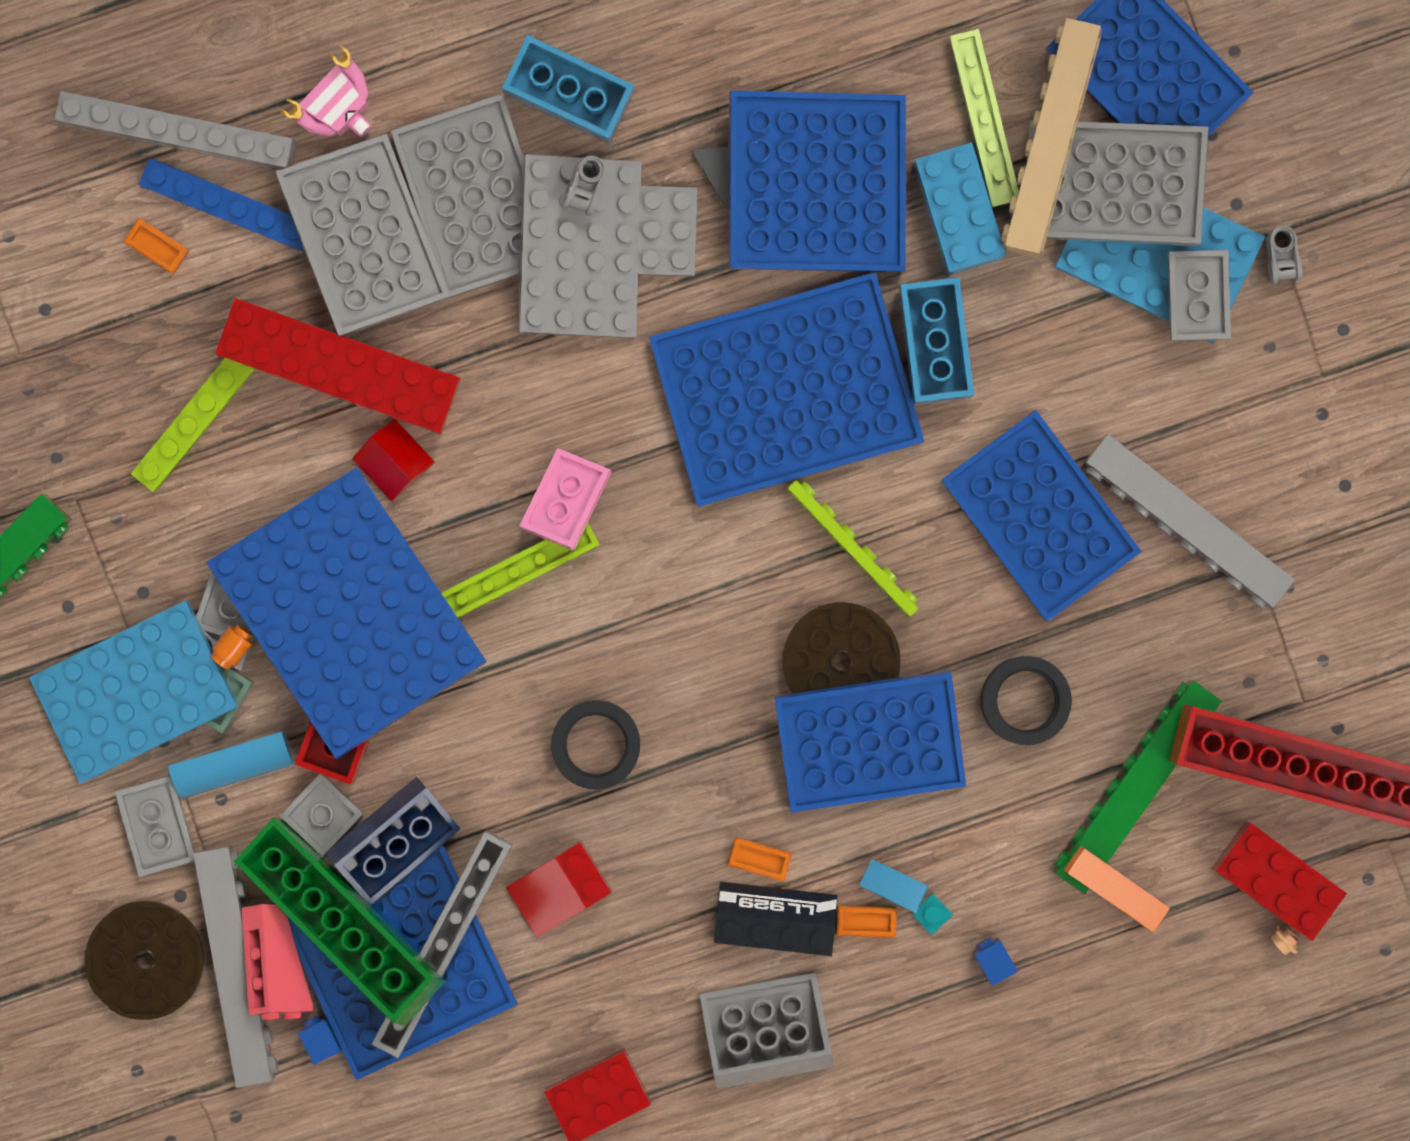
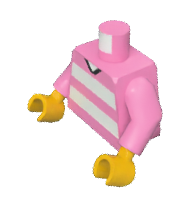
[280,45,372,138]

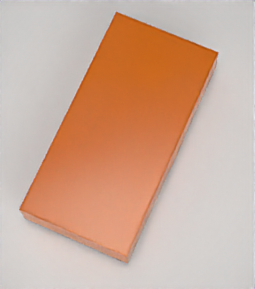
[123,218,189,275]
[728,837,792,882]
[836,905,897,938]

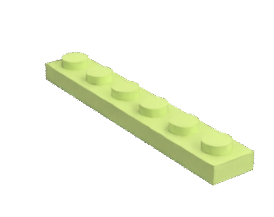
[949,29,1019,208]

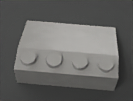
[700,972,833,1089]

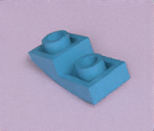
[859,859,929,913]

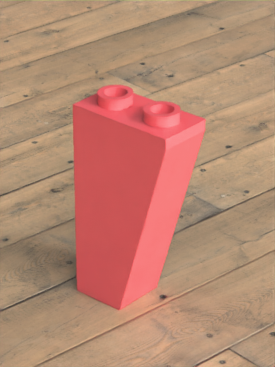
[241,904,313,1020]

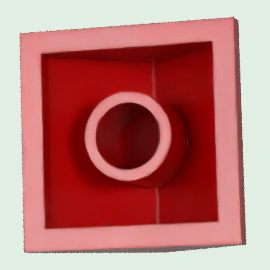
[352,419,435,502]

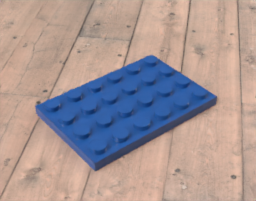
[1045,0,1254,136]
[941,410,1142,622]
[774,670,966,813]

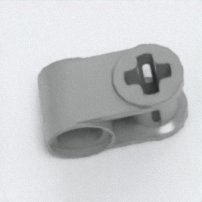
[562,156,605,216]
[1265,226,1303,285]

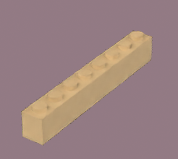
[1002,18,1102,259]

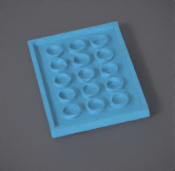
[1054,207,1265,344]
[29,600,239,784]

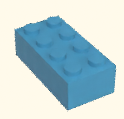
[502,35,635,144]
[913,142,1006,276]
[898,277,974,405]

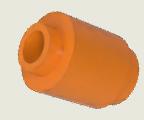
[210,624,253,670]

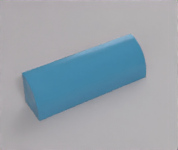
[167,731,295,799]

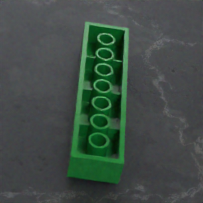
[233,817,445,1026]

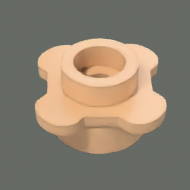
[1271,925,1299,955]

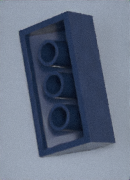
[325,777,461,905]

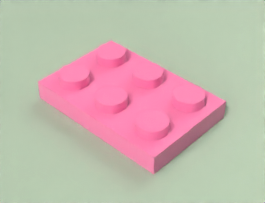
[519,448,612,551]

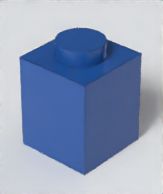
[973,937,1018,986]
[298,1016,342,1065]

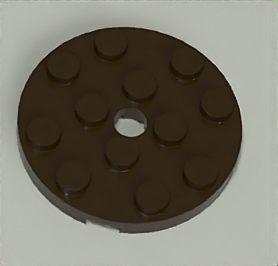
[782,602,901,694]
[85,900,205,1020]

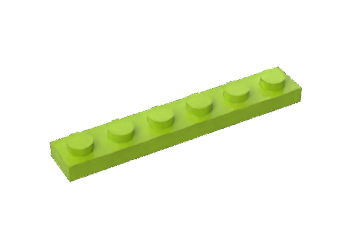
[131,359,255,493]
[787,480,918,617]
[441,522,600,618]

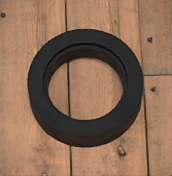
[981,656,1072,745]
[551,700,641,790]

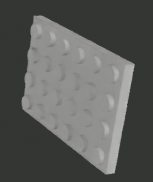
[391,94,523,298]
[1027,120,1209,246]
[275,134,450,336]
[518,154,641,339]

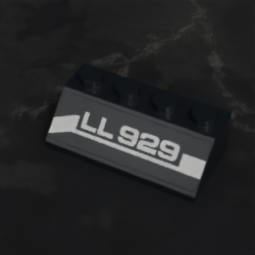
[714,881,838,957]

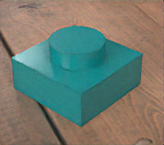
[911,893,953,935]

